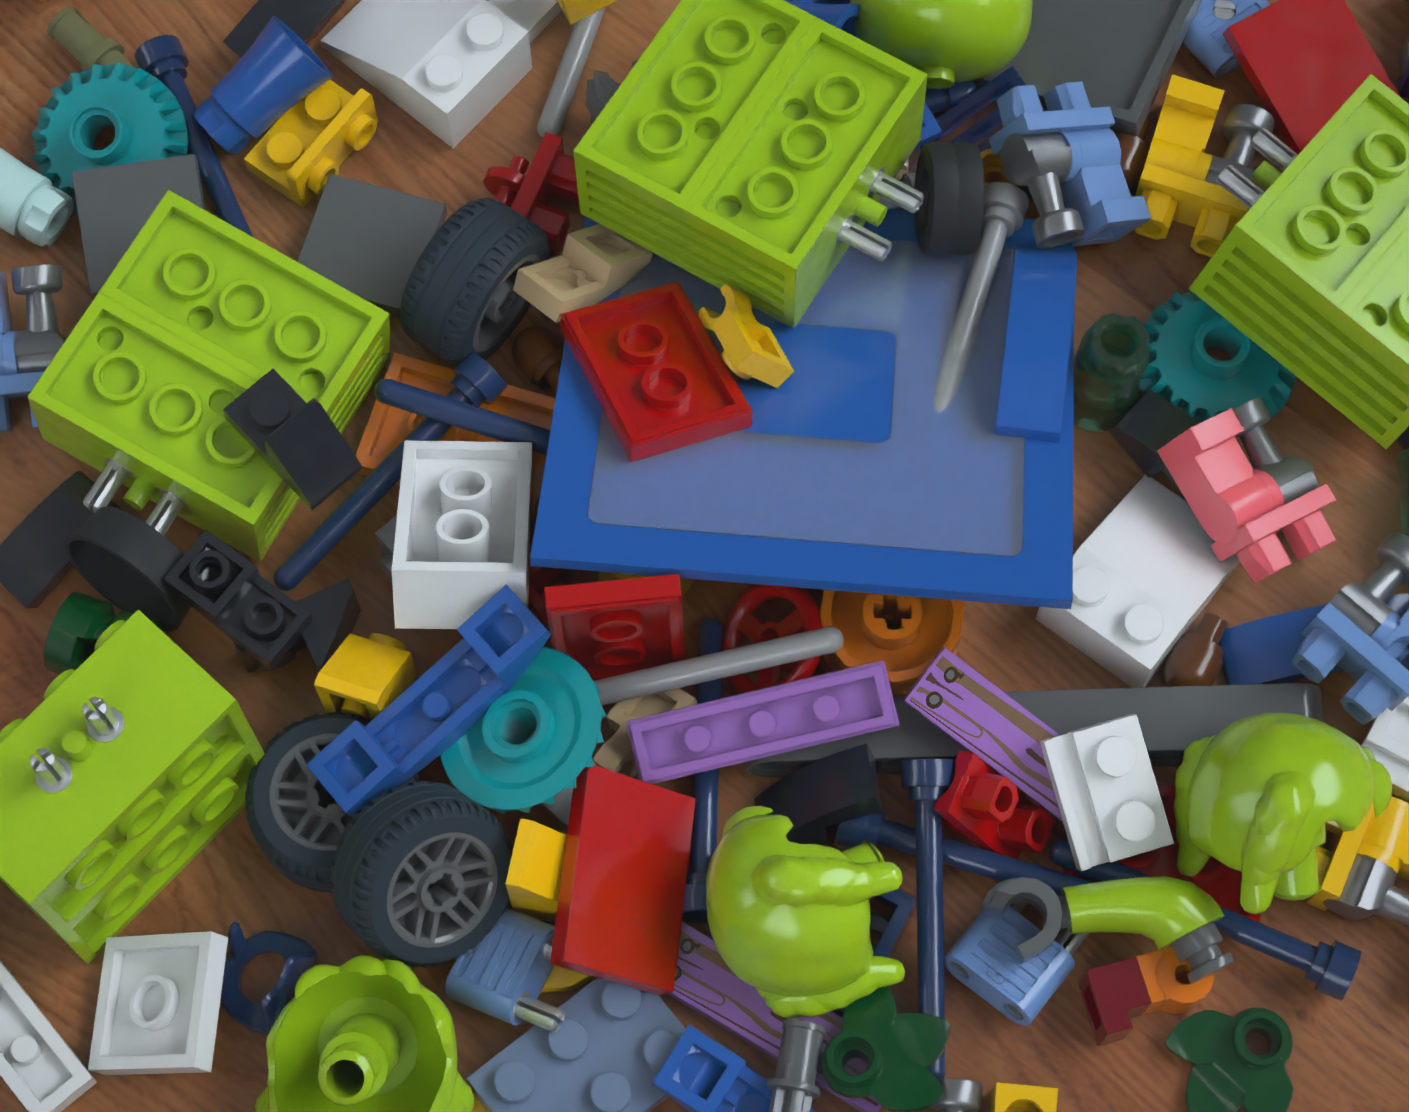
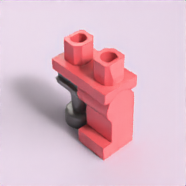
[1157,396,1336,584]

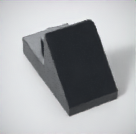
[223,368,362,511]
[233,578,361,673]

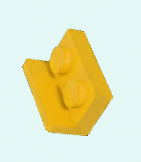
[244,80,378,208]

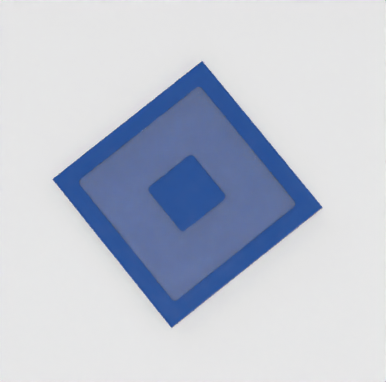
[530,209,1074,609]

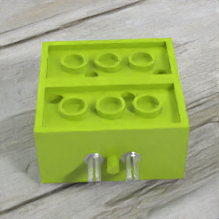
[573,0,928,329]
[1189,74,1409,450]
[27,190,391,562]
[0,610,265,964]

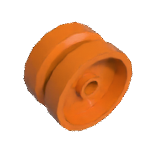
[820,590,964,695]

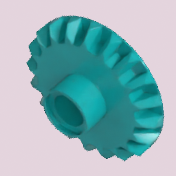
[31,62,188,213]
[1134,291,1296,426]
[440,647,606,814]

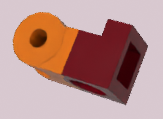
[1077,947,1214,1046]

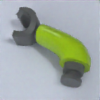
[981,876,1235,984]

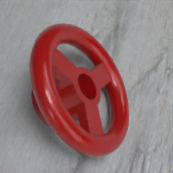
[722,584,823,694]

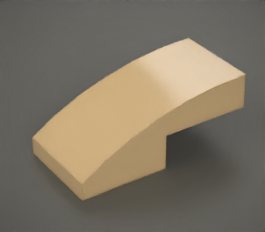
[513,224,653,323]

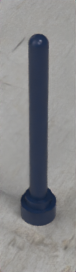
[135,35,253,237]
[273,352,507,591]
[374,379,550,455]
[682,618,723,923]
[901,759,955,1078]
[834,811,1095,895]
[1049,840,1361,1001]

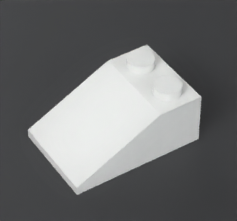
[320,0,533,149]
[392,440,532,629]
[1036,474,1240,688]

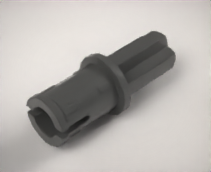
[766,1019,826,1112]

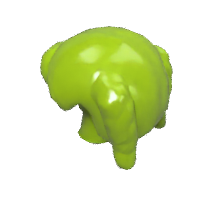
[1173,713,1392,914]
[706,806,905,1018]
[255,955,474,1112]

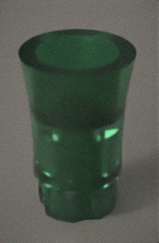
[1074,312,1150,432]

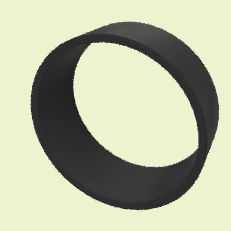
[64,507,191,631]

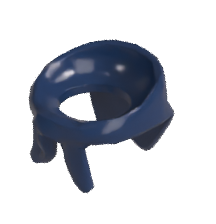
[221,922,319,1035]

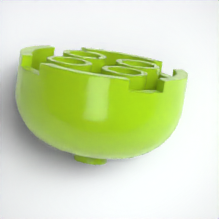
[850,0,1033,89]

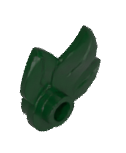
[821,986,950,1112]
[1165,1008,1293,1112]

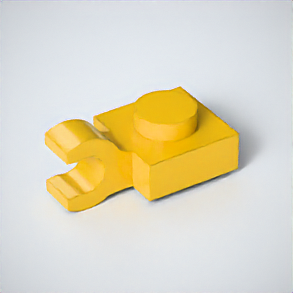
[698,284,794,388]

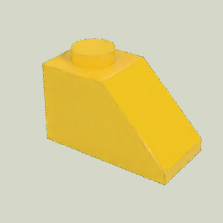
[314,633,417,720]
[505,818,567,923]

